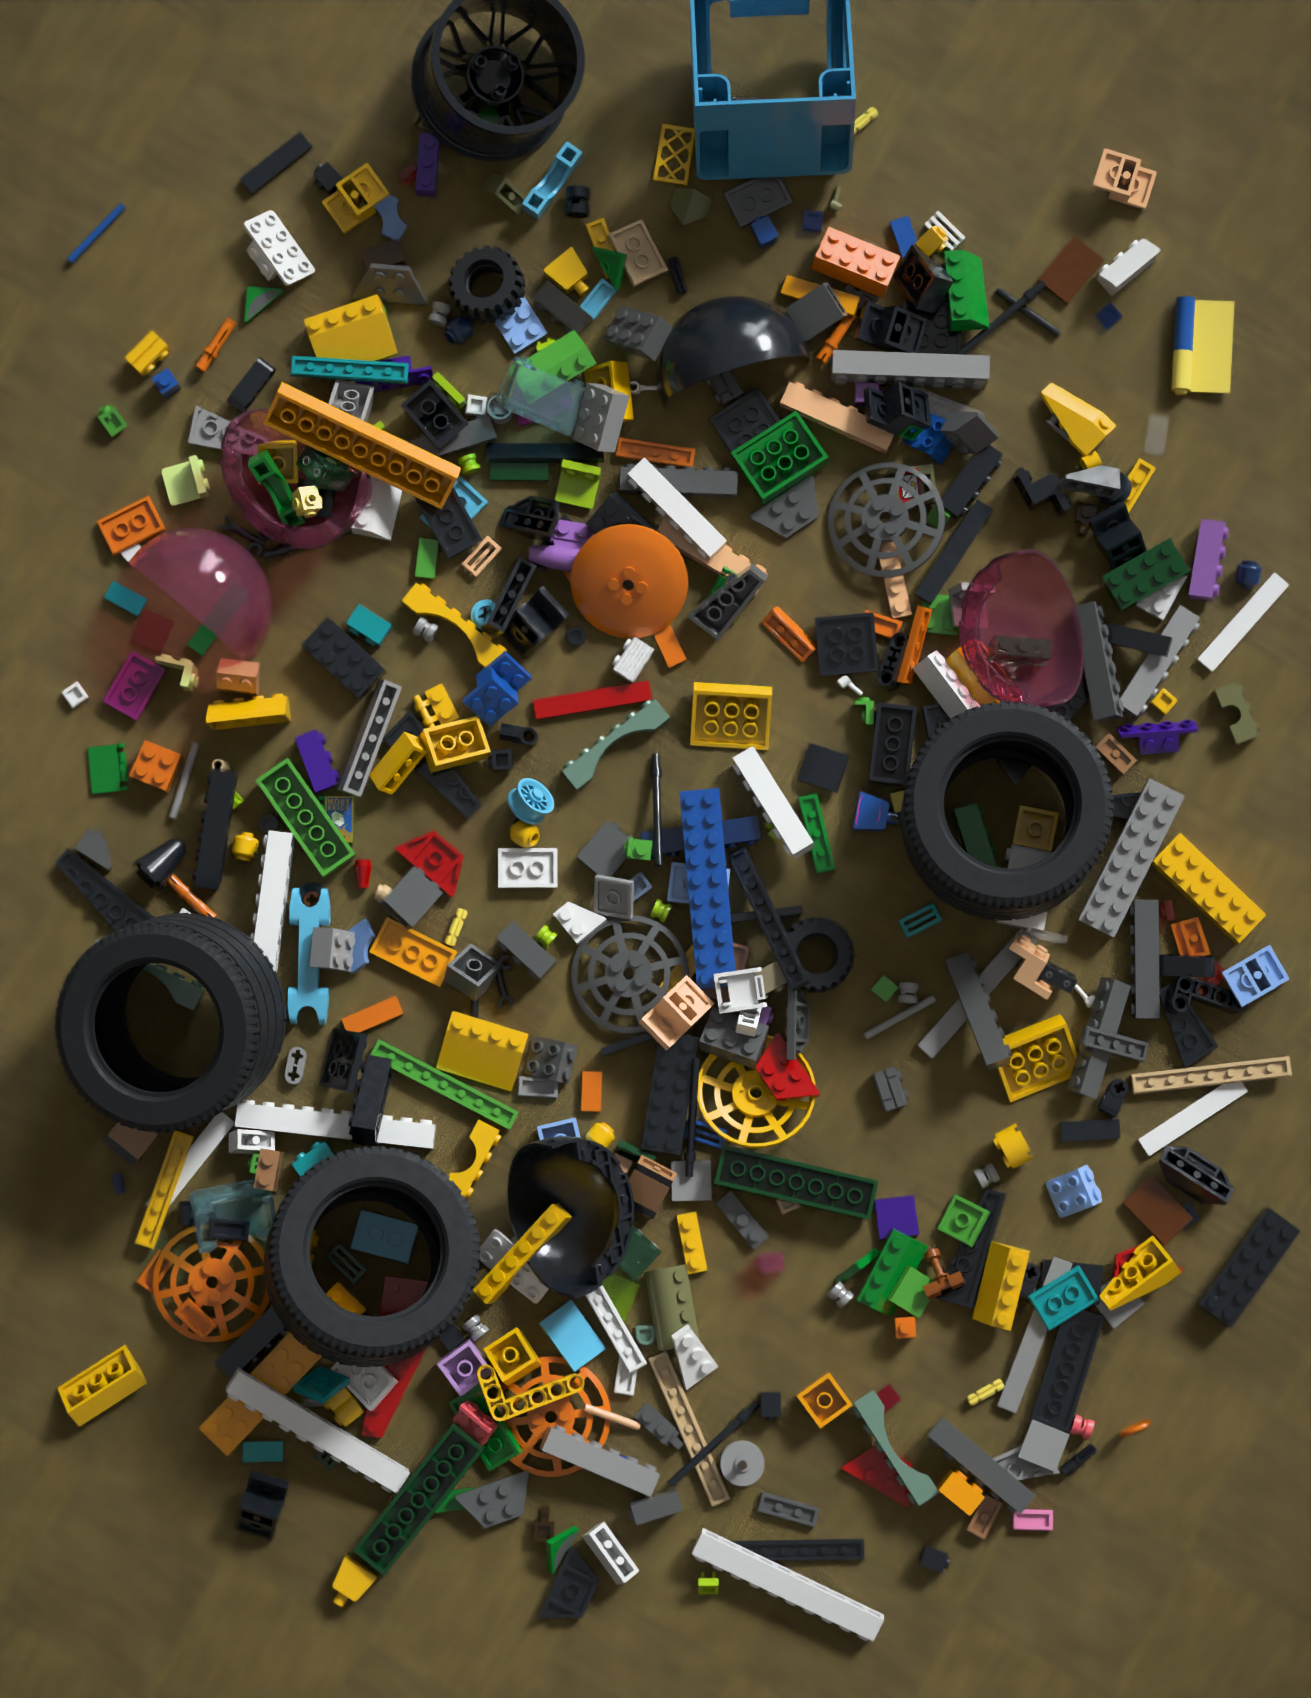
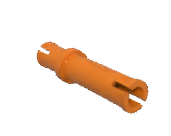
[815,314,857,365]
[195,317,237,373]
[166,874,217,918]

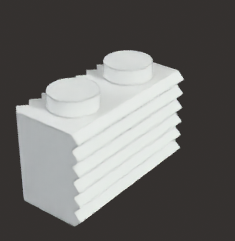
[612,636,654,683]

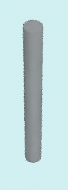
[169,742,200,819]
[863,995,936,1040]

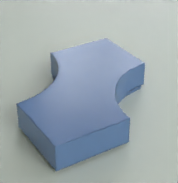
[374,195,407,243]
[349,919,376,974]

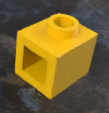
[915,225,949,257]

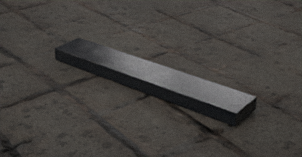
[487,443,604,463]
[915,499,994,605]

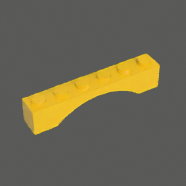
[401,583,508,668]
[473,1203,573,1304]

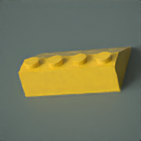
[304,294,398,361]
[690,682,772,750]
[206,694,291,730]
[436,1011,529,1092]
[996,1014,1077,1103]

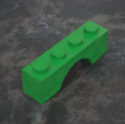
[248,449,306,531]

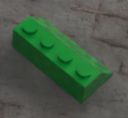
[942,250,989,332]
[856,1228,928,1317]

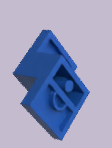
[463,651,532,727]

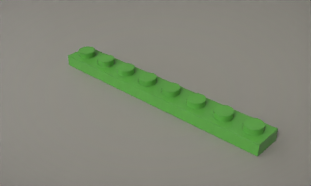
[370,1039,519,1130]

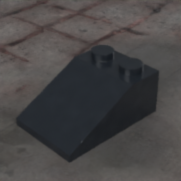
[893,244,953,313]
[401,380,469,449]

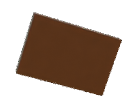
[1037,235,1105,305]
[1123,1175,1193,1246]

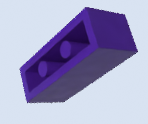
[415,133,440,197]
[295,729,340,794]

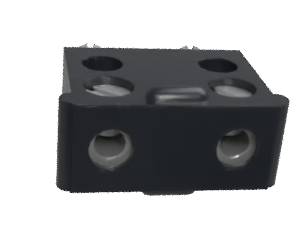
[1039,961,1078,993]

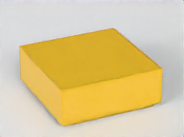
[1150,688,1178,716]

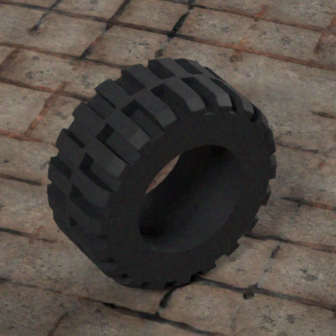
[448,245,526,324]
[787,917,855,993]

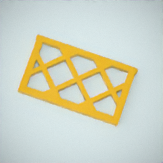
[653,124,695,186]

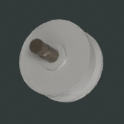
[720,1440,765,1486]

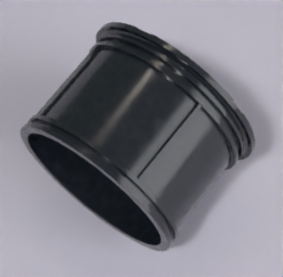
[411,0,585,162]

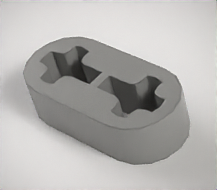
[285,1047,307,1084]

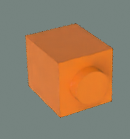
[894,1316,916,1338]

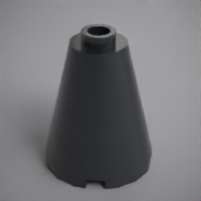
[132,838,186,892]

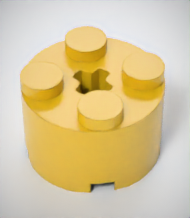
[993,1123,1034,1169]

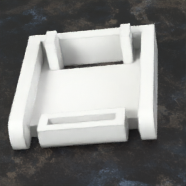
[714,967,767,1014]

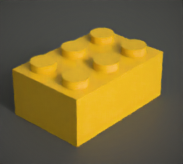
[419,716,491,773]

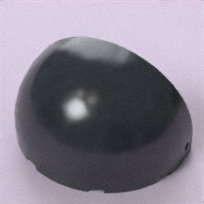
[655,296,810,409]
[507,1136,634,1299]

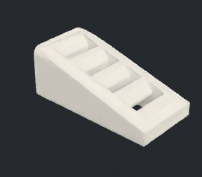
[735,1008,762,1037]

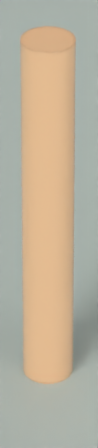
[583,1404,641,1430]

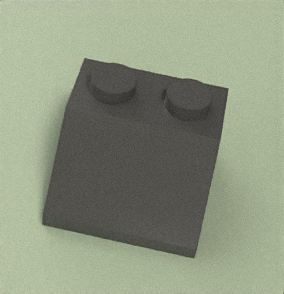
[940,411,1000,454]
[444,943,502,1001]

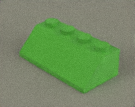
[507,330,596,404]

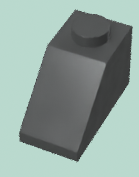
[75,828,113,871]

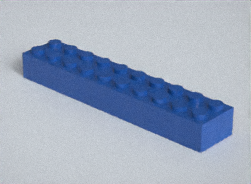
[679,788,736,989]

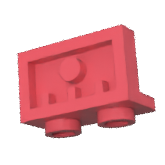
[453,1400,499,1445]

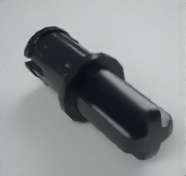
[1060,1444,1097,1477]

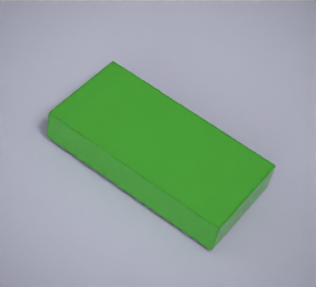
[415,538,439,580]

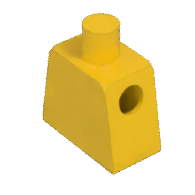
[543,246,589,296]
[332,1555,378,1607]

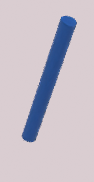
[67,203,126,264]

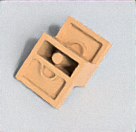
[1092,148,1157,210]
[1009,933,1053,999]
[639,975,715,1051]

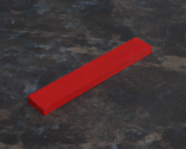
[533,680,652,720]

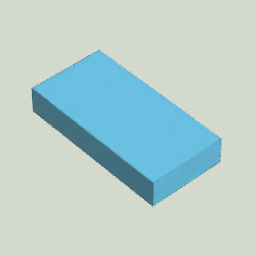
[578,278,617,321]

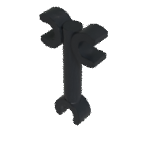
[219,515,273,557]
[495,955,513,1009]

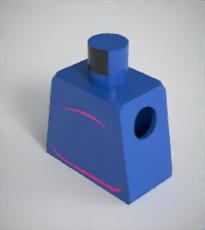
[852,792,900,831]

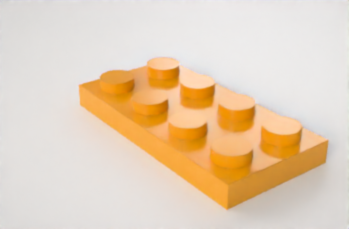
[369,917,458,987]

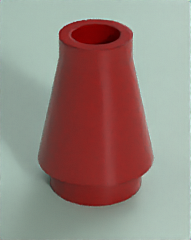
[353,859,373,888]

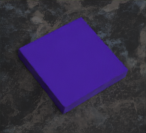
[874,1195,919,1239]

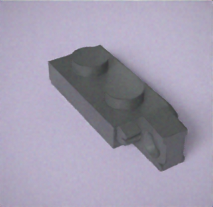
[634,1402,684,1450]

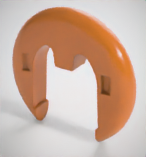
[1119,1419,1151,1437]

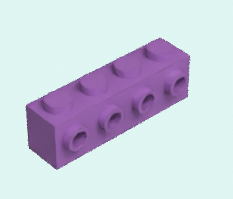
[1189,519,1229,602]

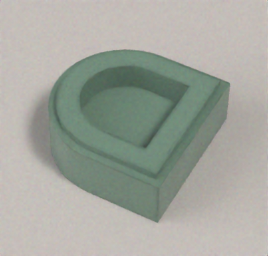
[635,1325,655,1345]

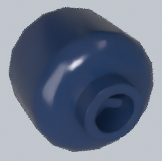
[444,316,473,345]
[1235,560,1262,589]

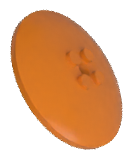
[570,524,688,639]

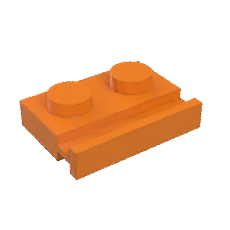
[1171,916,1210,956]

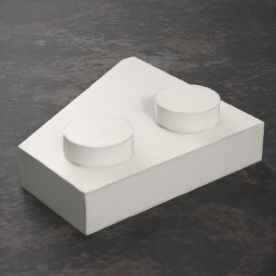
[553,902,607,945]

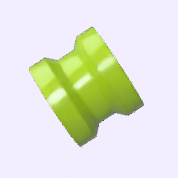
[457,453,481,476]
[650,899,672,923]
[533,925,557,950]

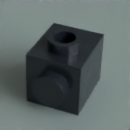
[313,162,343,196]
[488,749,513,772]

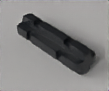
[668,257,687,295]

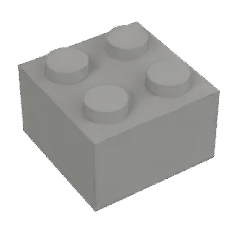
[309,927,355,972]

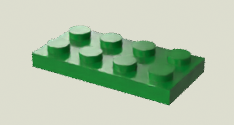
[448,1384,523,1471]

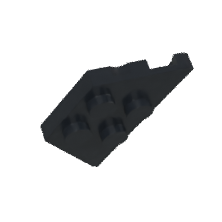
[538,1546,600,1619]

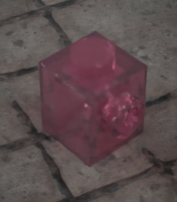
[755,1251,785,1274]

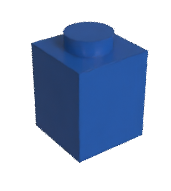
[750,216,779,249]
[152,368,181,399]

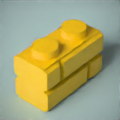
[124,330,170,377]

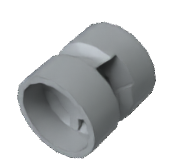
[487,395,513,425]

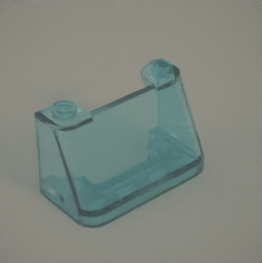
[495,356,586,436]
[189,1179,275,1253]

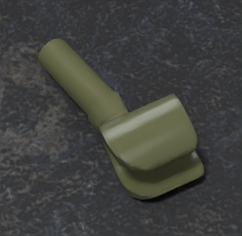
[829,186,842,214]

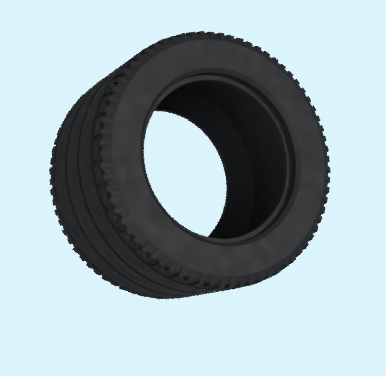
[901,701,1114,921]
[54,913,287,1132]
[264,1146,480,1367]

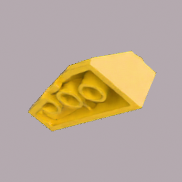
[1040,383,1116,457]
[1099,1236,1182,1311]

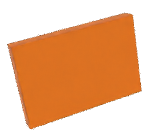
[96,495,167,557]

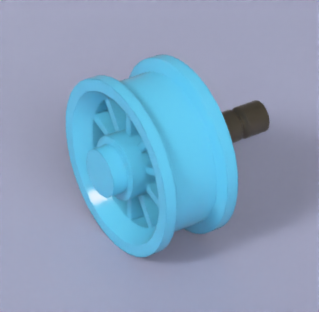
[507,778,554,825]

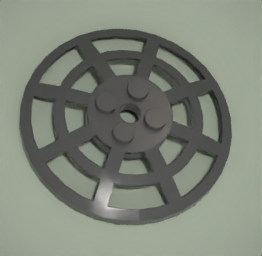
[828,462,945,578]
[571,916,689,1034]

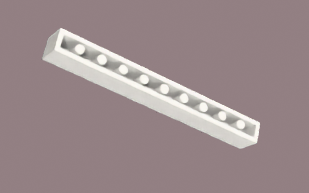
[235,1099,436,1149]
[225,1367,410,1493]
[692,1528,884,1642]

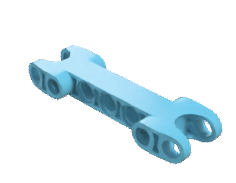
[288,888,331,1025]

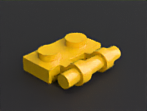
[412,683,460,728]

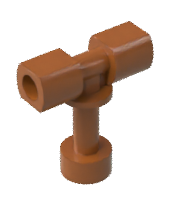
[923,1248,966,1300]

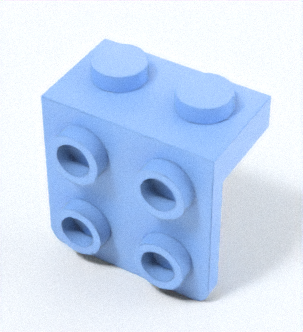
[1046,1165,1102,1218]

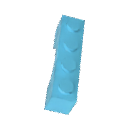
[522,141,583,220]

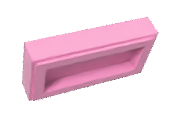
[1012,1509,1053,1531]

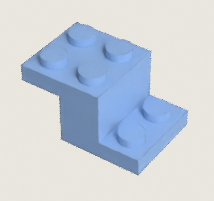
[1221,945,1289,1007]

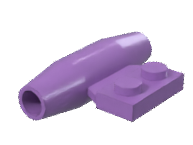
[528,520,593,572]

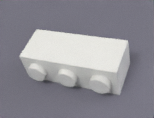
[582,1522,639,1585]

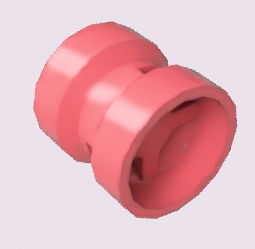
[1069,1414,1095,1440]

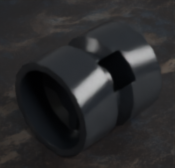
[565,185,591,219]

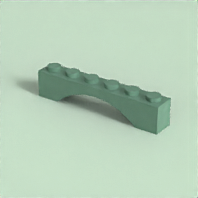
[562,699,670,791]
[95,939,206,1012]
[852,1390,939,1506]

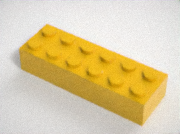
[1151,833,1266,945]

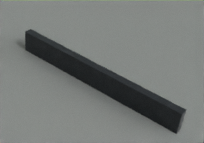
[728,847,810,992]
[705,1538,865,1562]

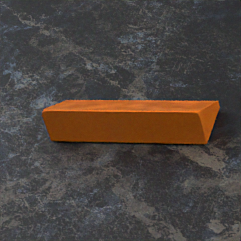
[761,606,817,663]

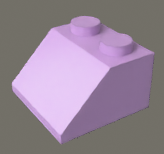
[437,1338,491,1397]

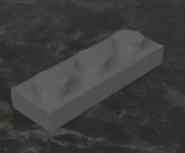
[716,1191,769,1249]

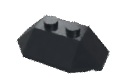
[498,495,559,543]
[1158,1146,1235,1205]

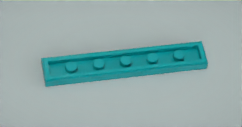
[290,356,409,384]

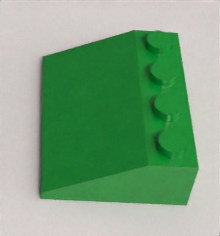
[731,411,829,506]

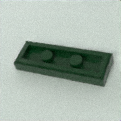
[490,462,549,481]

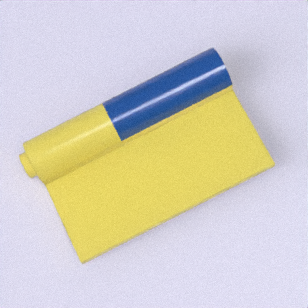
[1171,296,1235,395]

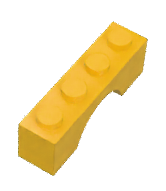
[449,1119,501,1199]

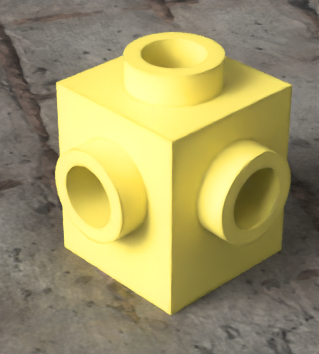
[292,486,322,518]

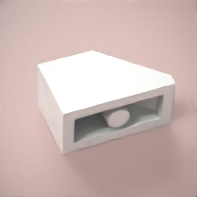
[229,1129,275,1154]

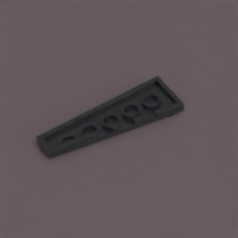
[383,710,482,819]
[55,848,154,931]
[935,1188,1007,1309]

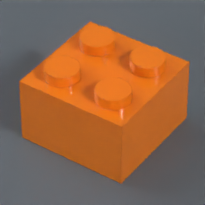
[129,740,184,793]

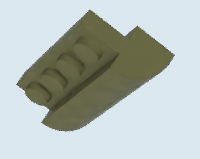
[644,1264,700,1351]

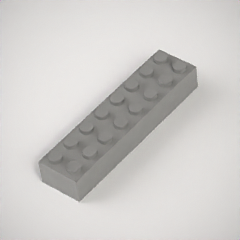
[831,350,990,390]
[1077,778,1185,938]

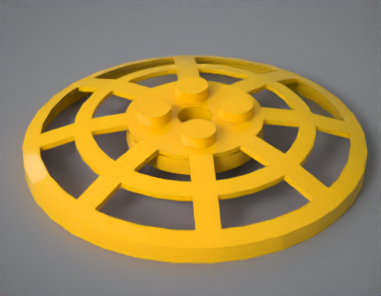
[697,1035,815,1148]

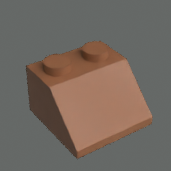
[216,658,260,696]

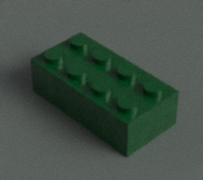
[1100,538,1190,614]

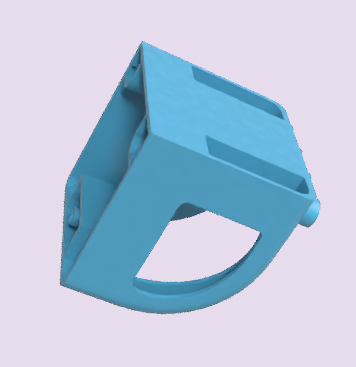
[690,0,856,180]

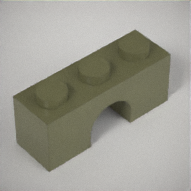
[1212,681,1260,746]

